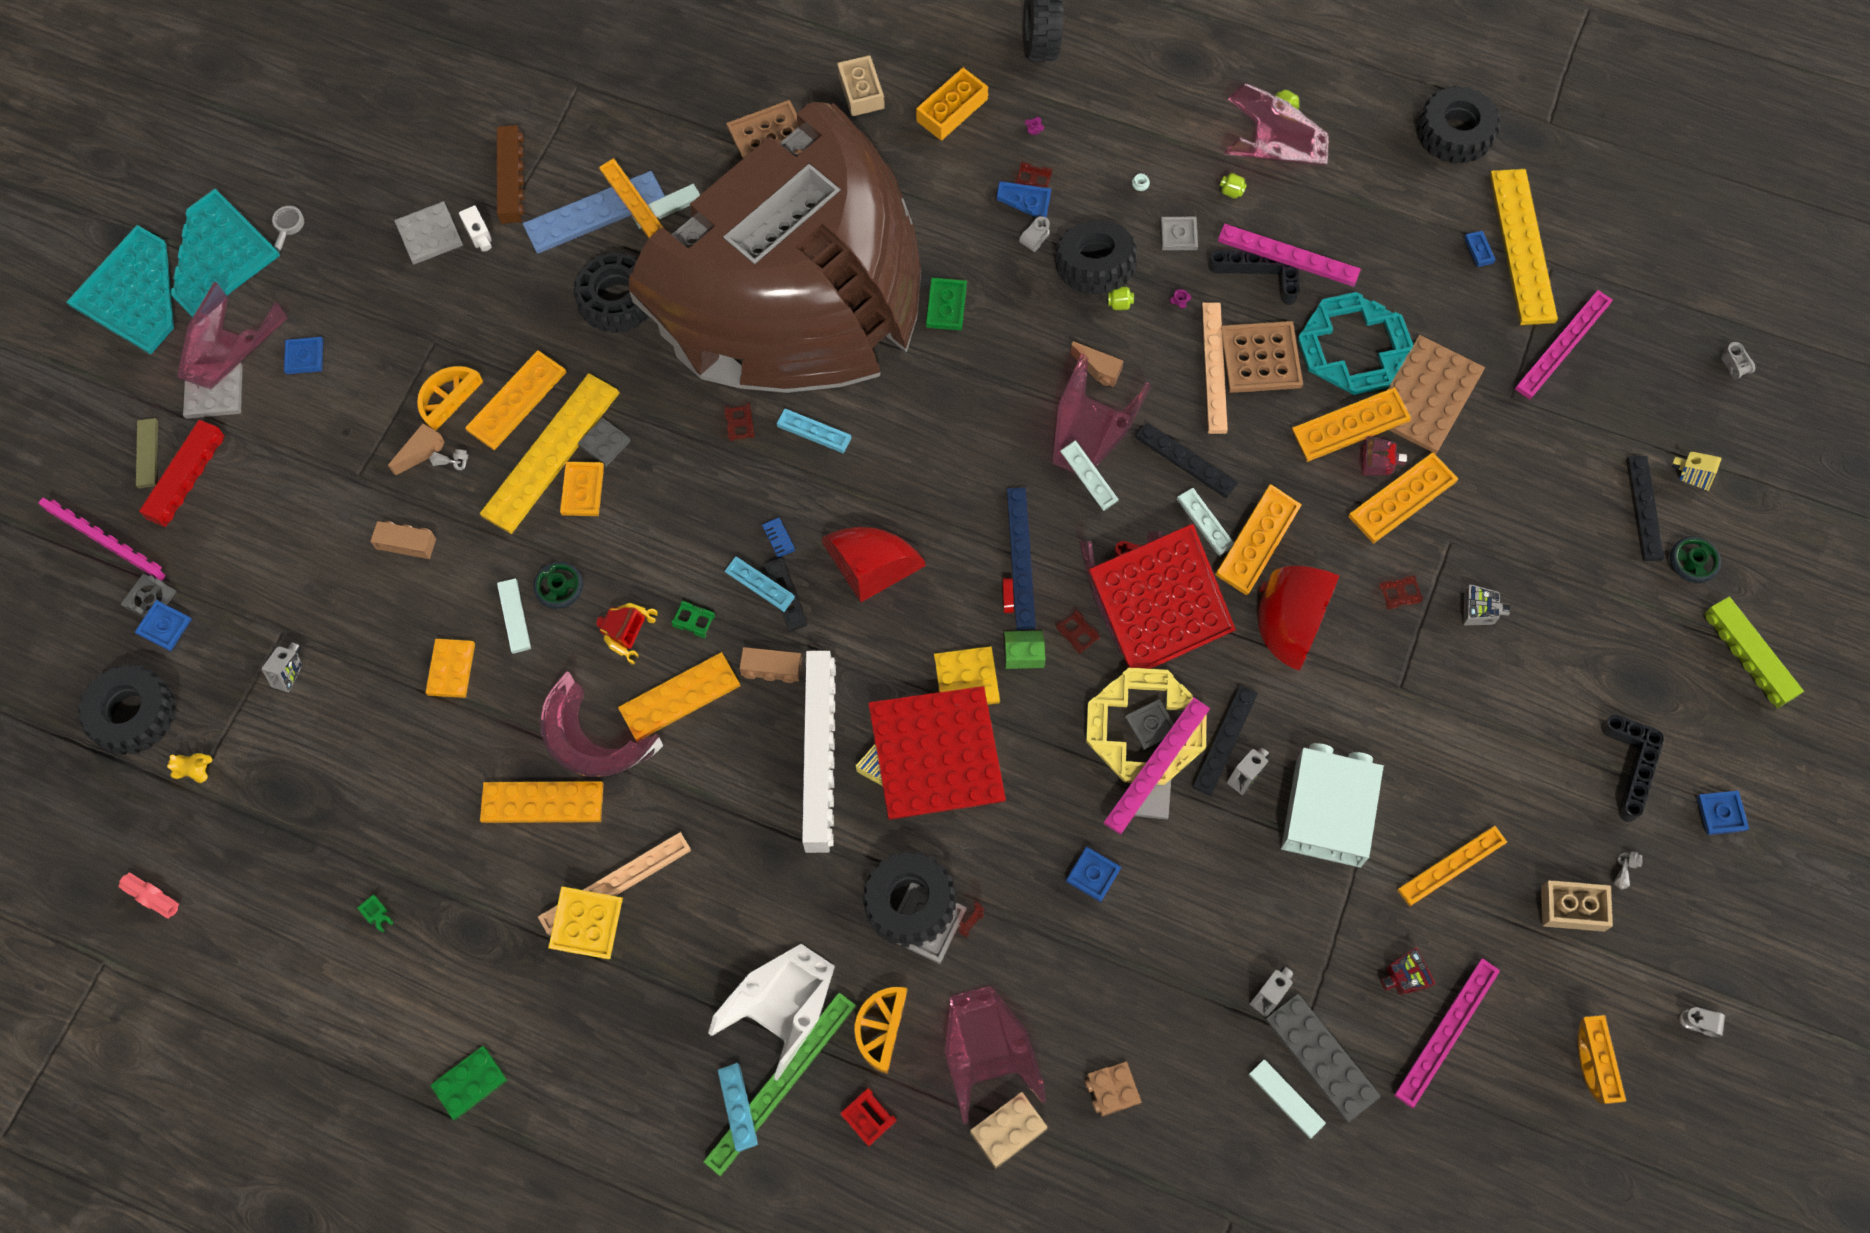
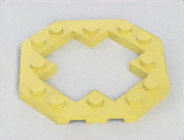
[1086,668,1206,785]

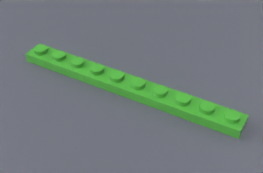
[704,993,856,1176]

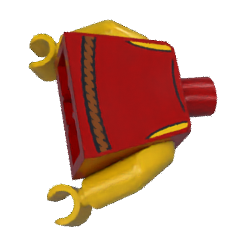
[597,603,657,664]

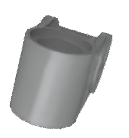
[1019,217,1050,252]
[1721,342,1755,379]
[1679,1007,1725,1037]

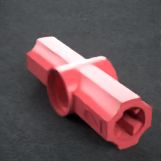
[118,872,179,919]

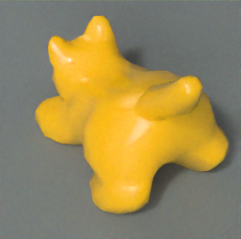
[167,753,212,783]

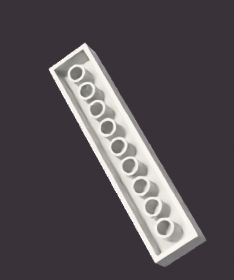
[803,651,836,853]

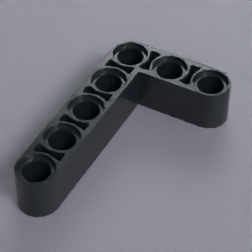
[1208,250,1300,305]
[1601,714,1664,822]

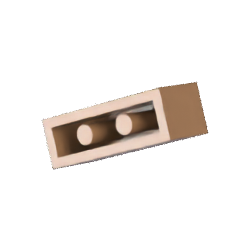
[370,521,436,559]
[740,647,802,683]

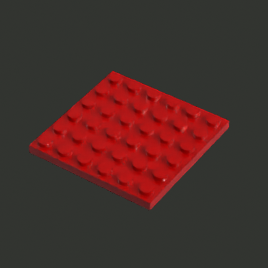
[1088,524,1236,669]
[868,686,1006,820]

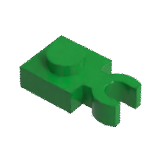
[357,894,393,932]

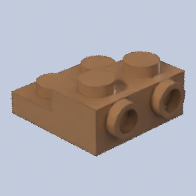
[1085,1062,1142,1117]

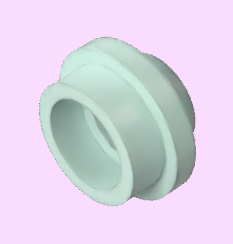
[1132,174,1150,191]

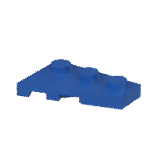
[997,182,1051,218]

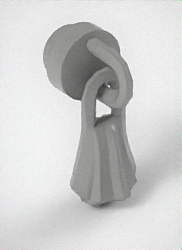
[429,449,468,470]
[1613,852,1642,890]

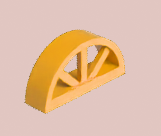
[417,366,483,431]
[855,987,907,1074]
[1578,1015,1626,1104]

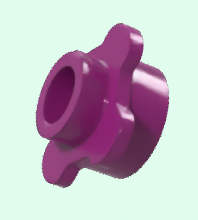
[1025,117,1044,135]
[1170,289,1191,309]

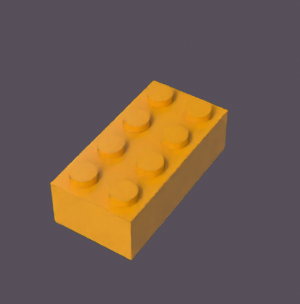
[916,68,988,141]

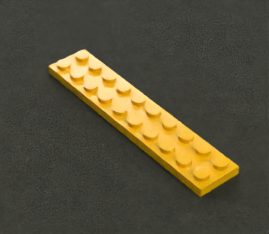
[1489,169,1558,325]
[480,373,619,534]

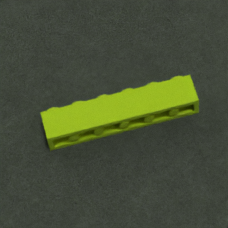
[1704,596,1804,709]

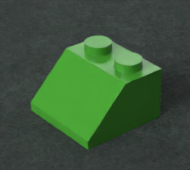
[1004,631,1045,669]

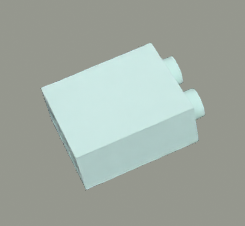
[1281,743,1384,868]

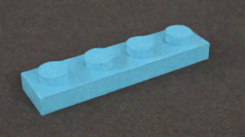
[777,409,851,454]
[725,557,795,612]
[718,1063,758,1152]

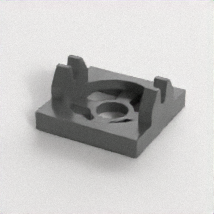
[120,573,176,618]

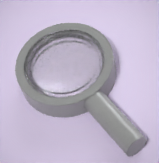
[272,206,304,251]

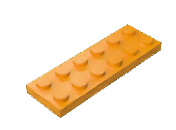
[465,350,566,450]
[1292,387,1411,462]
[1348,453,1458,544]
[1215,484,1301,596]
[618,652,740,742]
[480,782,603,823]

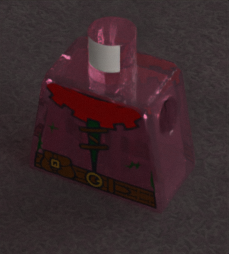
[1362,436,1407,476]

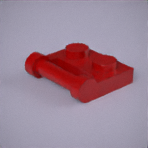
[841,1088,897,1147]

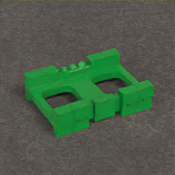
[671,601,716,639]

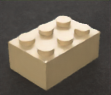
[837,55,884,116]
[1541,880,1613,932]
[970,1092,1048,1169]

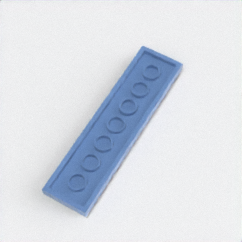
[523,171,665,254]

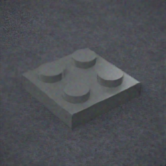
[578,418,631,467]
[1125,699,1174,751]

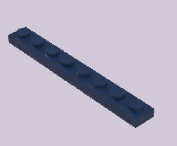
[1007,488,1036,630]

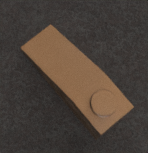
[1071,341,1123,387]
[388,424,445,475]

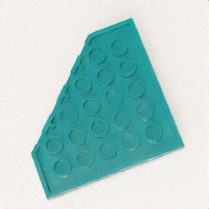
[171,189,280,320]
[66,225,174,355]

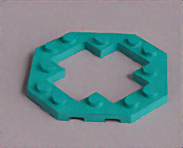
[1297,292,1414,395]

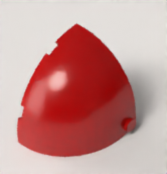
[822,527,926,602]
[1257,566,1340,671]

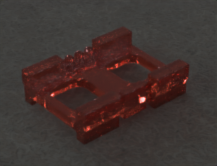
[1015,162,1053,188]
[724,403,754,441]
[1379,576,1423,610]
[1056,610,1100,654]
[959,902,984,938]

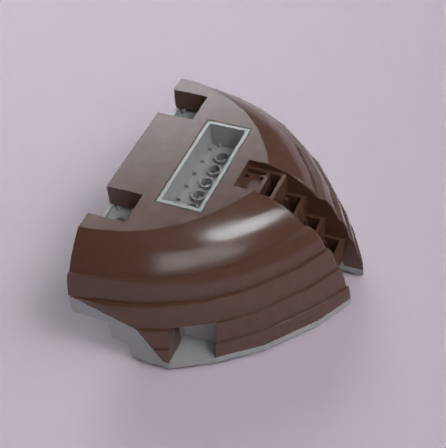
[629,102,921,393]

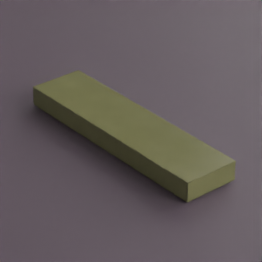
[136,418,158,489]

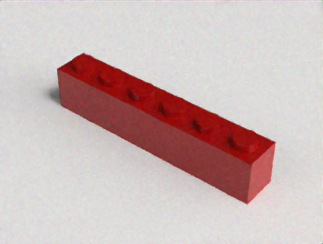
[139,420,225,527]

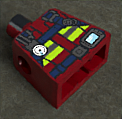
[1380,947,1436,995]

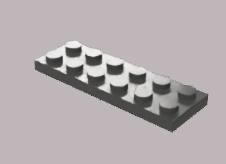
[1265,994,1381,1123]

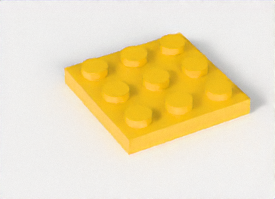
[934,646,1000,705]
[548,887,623,959]

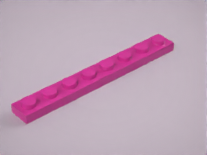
[1218,224,1361,287]
[1515,290,1613,400]
[38,498,165,581]
[1104,697,1210,835]
[1394,958,1500,1108]

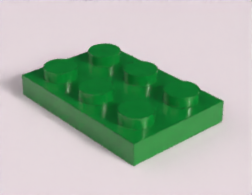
[926,278,967,331]
[430,1046,508,1120]

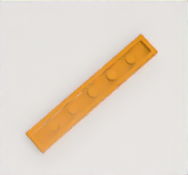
[599,159,663,238]
[1397,826,1507,907]

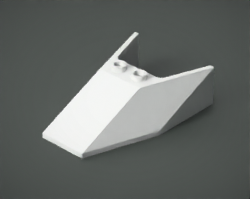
[708,944,835,1081]

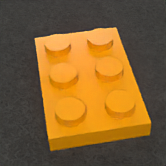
[560,462,604,516]
[426,639,475,698]

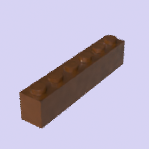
[497,125,525,224]

